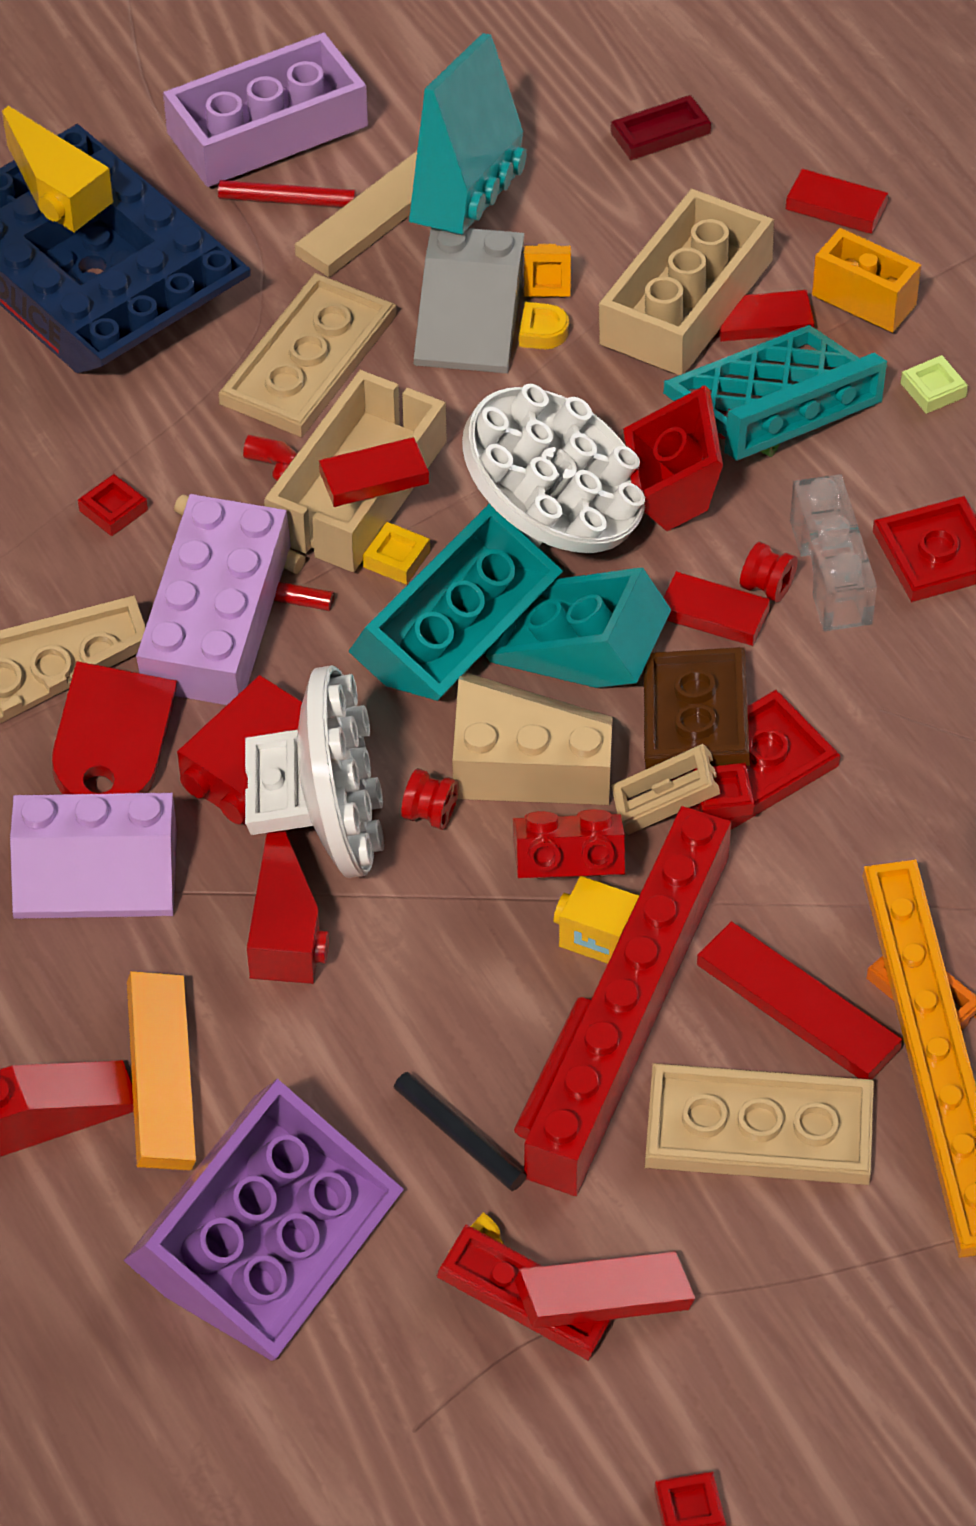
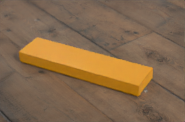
[127,971,196,1171]

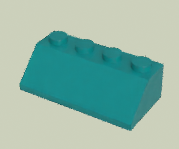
[348,503,563,701]

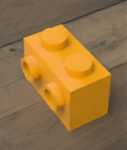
[812,228,921,333]

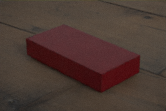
[610,95,711,161]

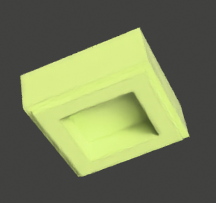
[901,355,968,414]

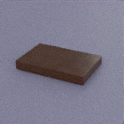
[644,647,750,769]

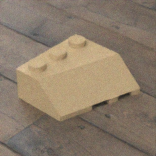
[452,672,613,805]

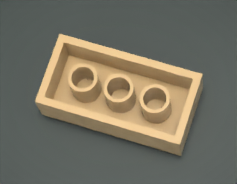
[599,188,774,375]

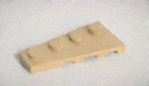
[0,595,146,724]

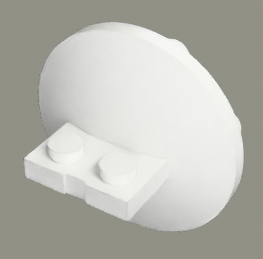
[462,384,645,553]
[245,665,384,878]

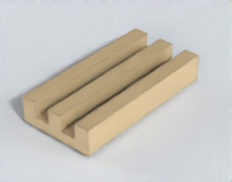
[611,744,720,835]

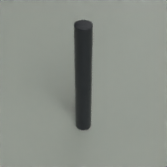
[394,1072,526,1191]

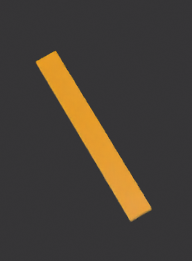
[862,859,976,1258]

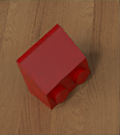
[623,385,723,532]

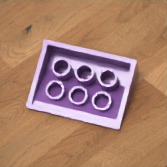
[123,1079,404,1361]

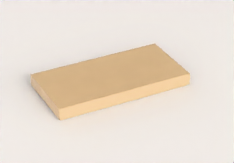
[219,273,396,437]
[645,1063,874,1185]

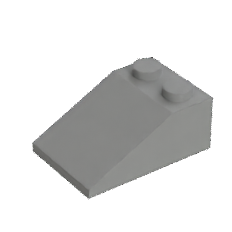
[414,227,524,374]

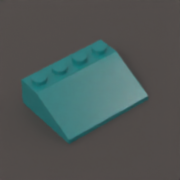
[409,33,527,234]

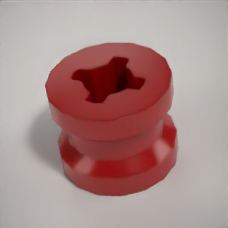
[739,542,798,602]
[401,768,459,830]

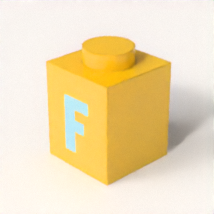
[553,876,639,964]

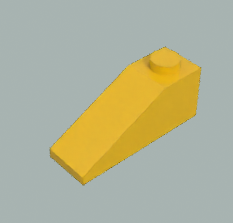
[2,106,113,232]

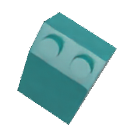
[485,567,671,688]

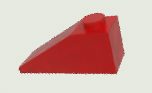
[247,830,329,984]
[0,1060,134,1157]

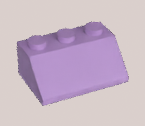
[10,793,177,919]

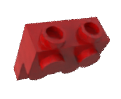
[513,809,625,878]

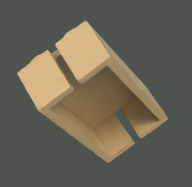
[264,370,446,573]

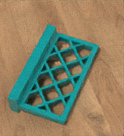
[663,325,887,461]

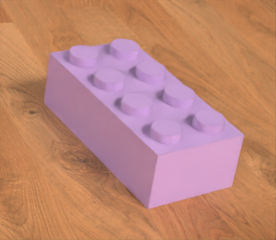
[163,32,368,187]
[136,494,291,705]

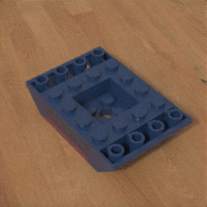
[0,123,251,374]

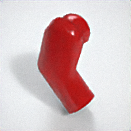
[243,435,297,481]

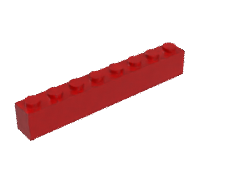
[524,806,731,1196]

